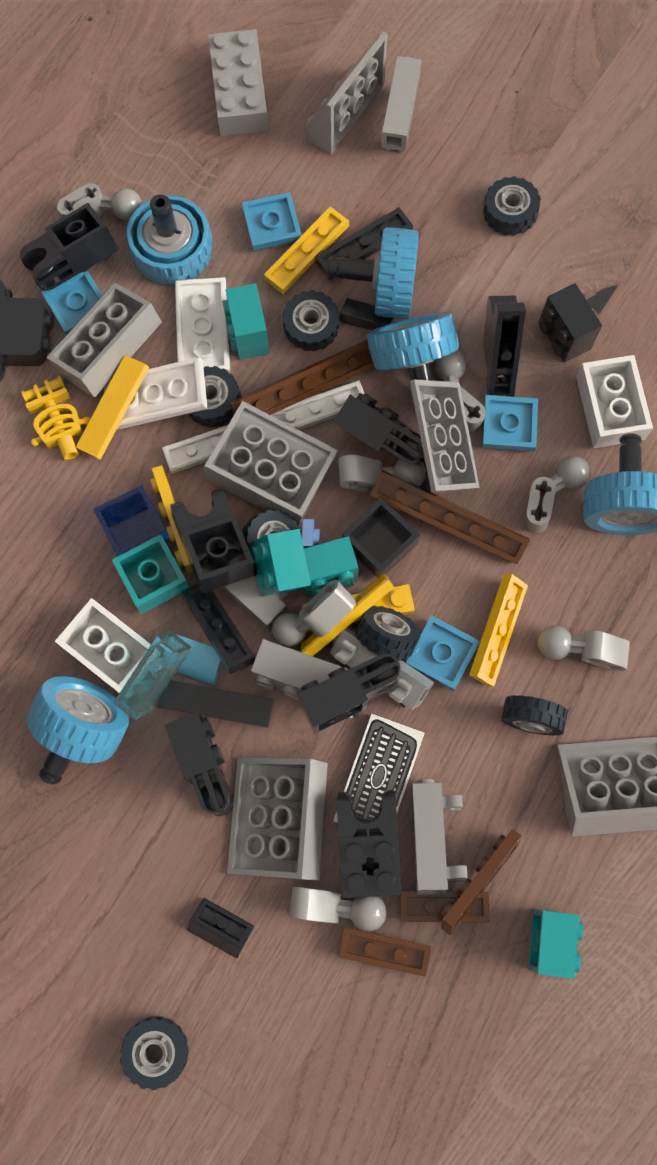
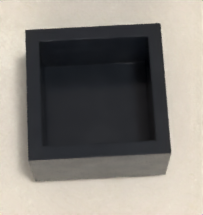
[539,283,602,363]
[342,498,420,578]

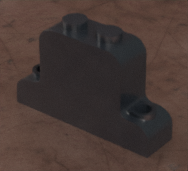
[0,280,54,382]
[484,295,526,397]

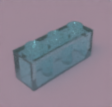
[113,631,193,720]

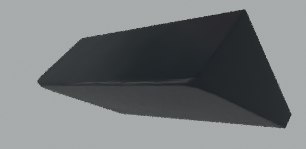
[340,298,394,330]
[187,898,254,958]

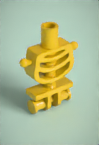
[21,375,90,460]

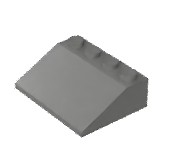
[305,32,388,155]
[410,380,480,496]
[203,401,338,527]
[557,737,657,837]
[227,758,328,880]

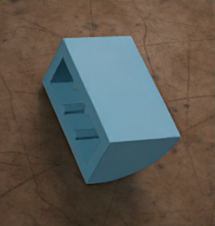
[163,633,223,687]

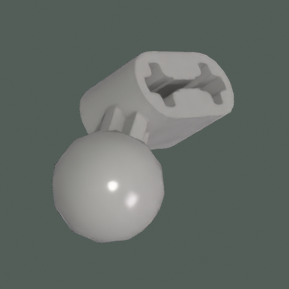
[57,183,142,221]
[433,350,486,432]
[338,455,427,493]
[525,456,591,533]
[272,580,356,647]
[537,625,630,671]
[288,886,387,932]

